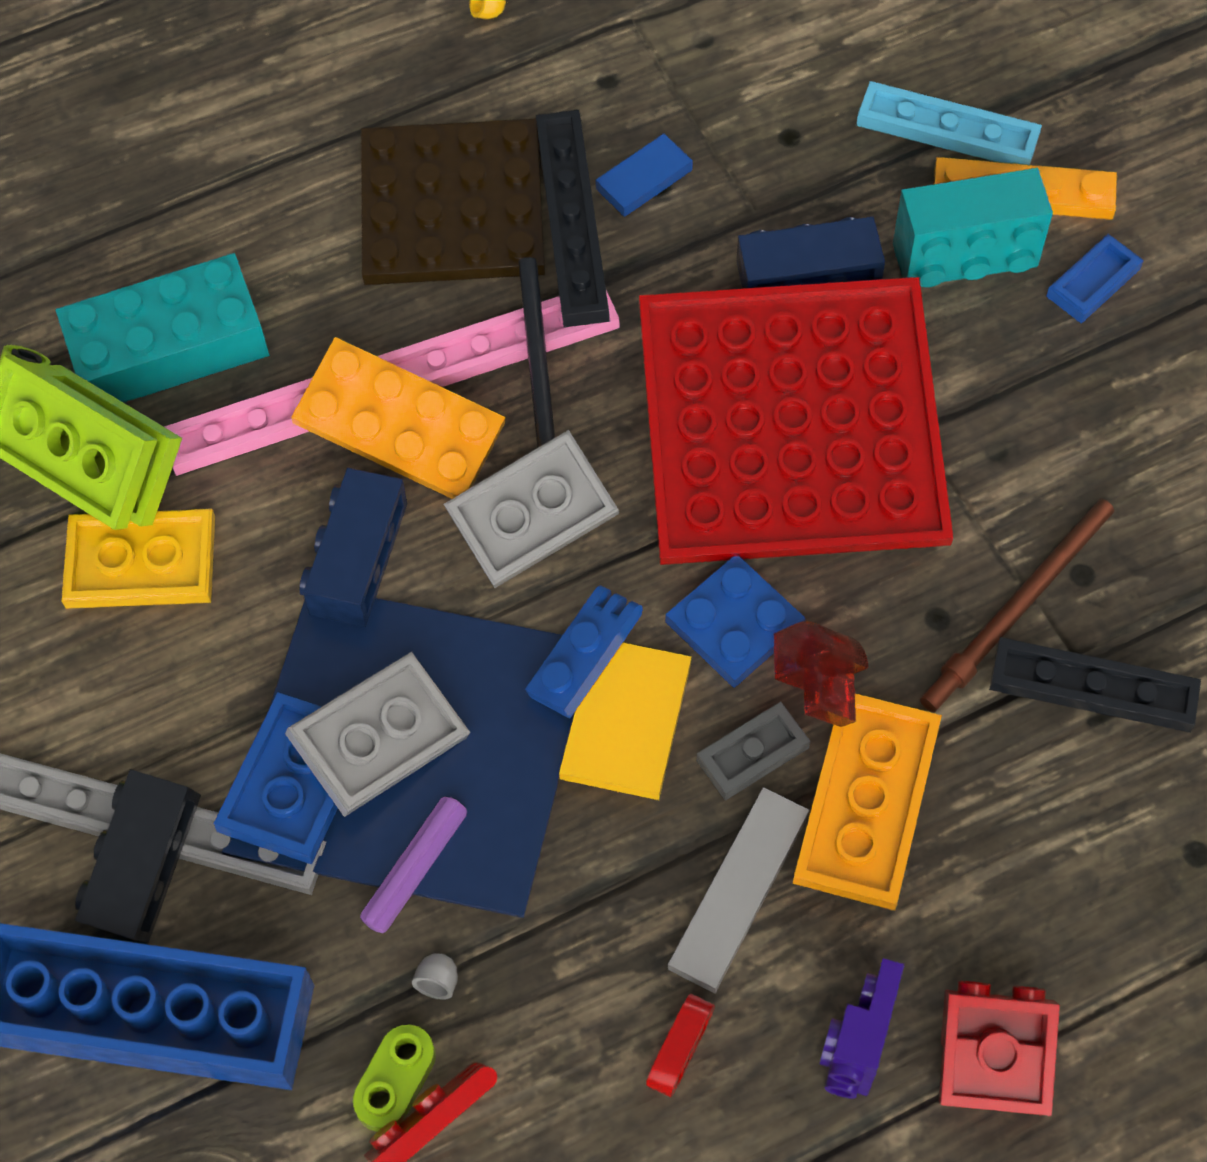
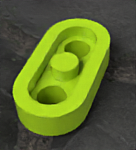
[353,1025,436,1132]

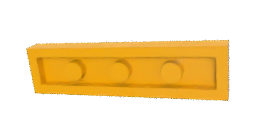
[934,157,1117,220]

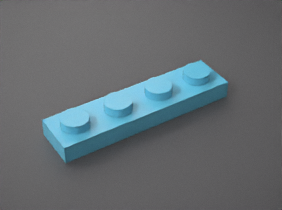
[856,81,1042,165]

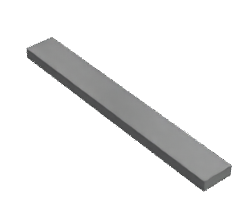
[0,753,326,895]

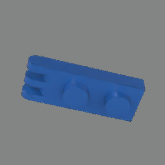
[525,585,643,719]

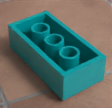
[55,253,270,403]

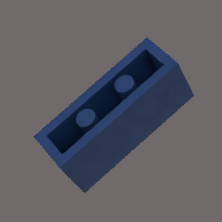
[736,216,885,289]
[299,468,407,627]

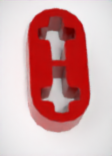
[646,993,715,1098]

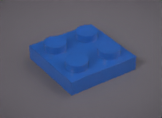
[665,556,806,688]

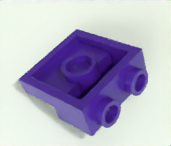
[819,958,904,1099]

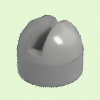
[412,953,458,999]

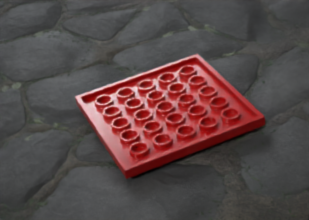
[639,277,954,565]

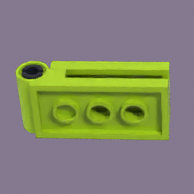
[0,345,182,530]

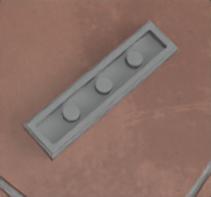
[668,787,810,994]

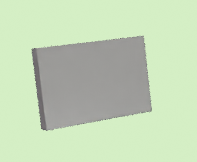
[444,430,619,588]
[285,652,471,817]

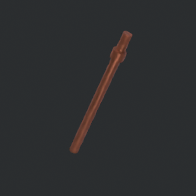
[920,499,1114,713]

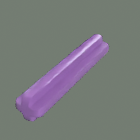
[360,797,467,933]

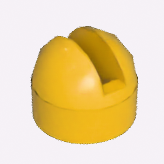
[469,0,506,19]

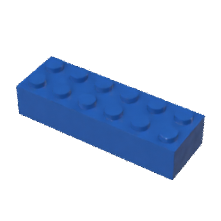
[0,923,315,1090]

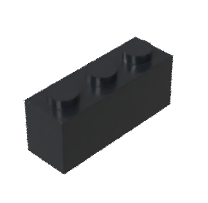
[75,769,201,944]

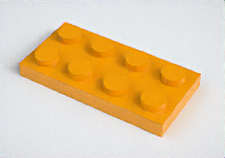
[291,337,505,499]
[793,690,942,911]

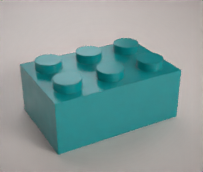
[892,168,1053,287]

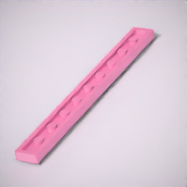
[165,290,619,476]

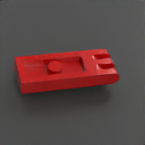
[364,1062,497,1162]

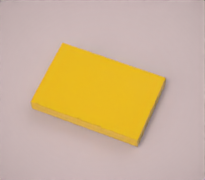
[61,509,215,609]
[559,643,691,800]

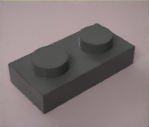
[696,702,810,801]

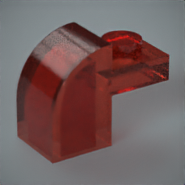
[774,621,869,727]

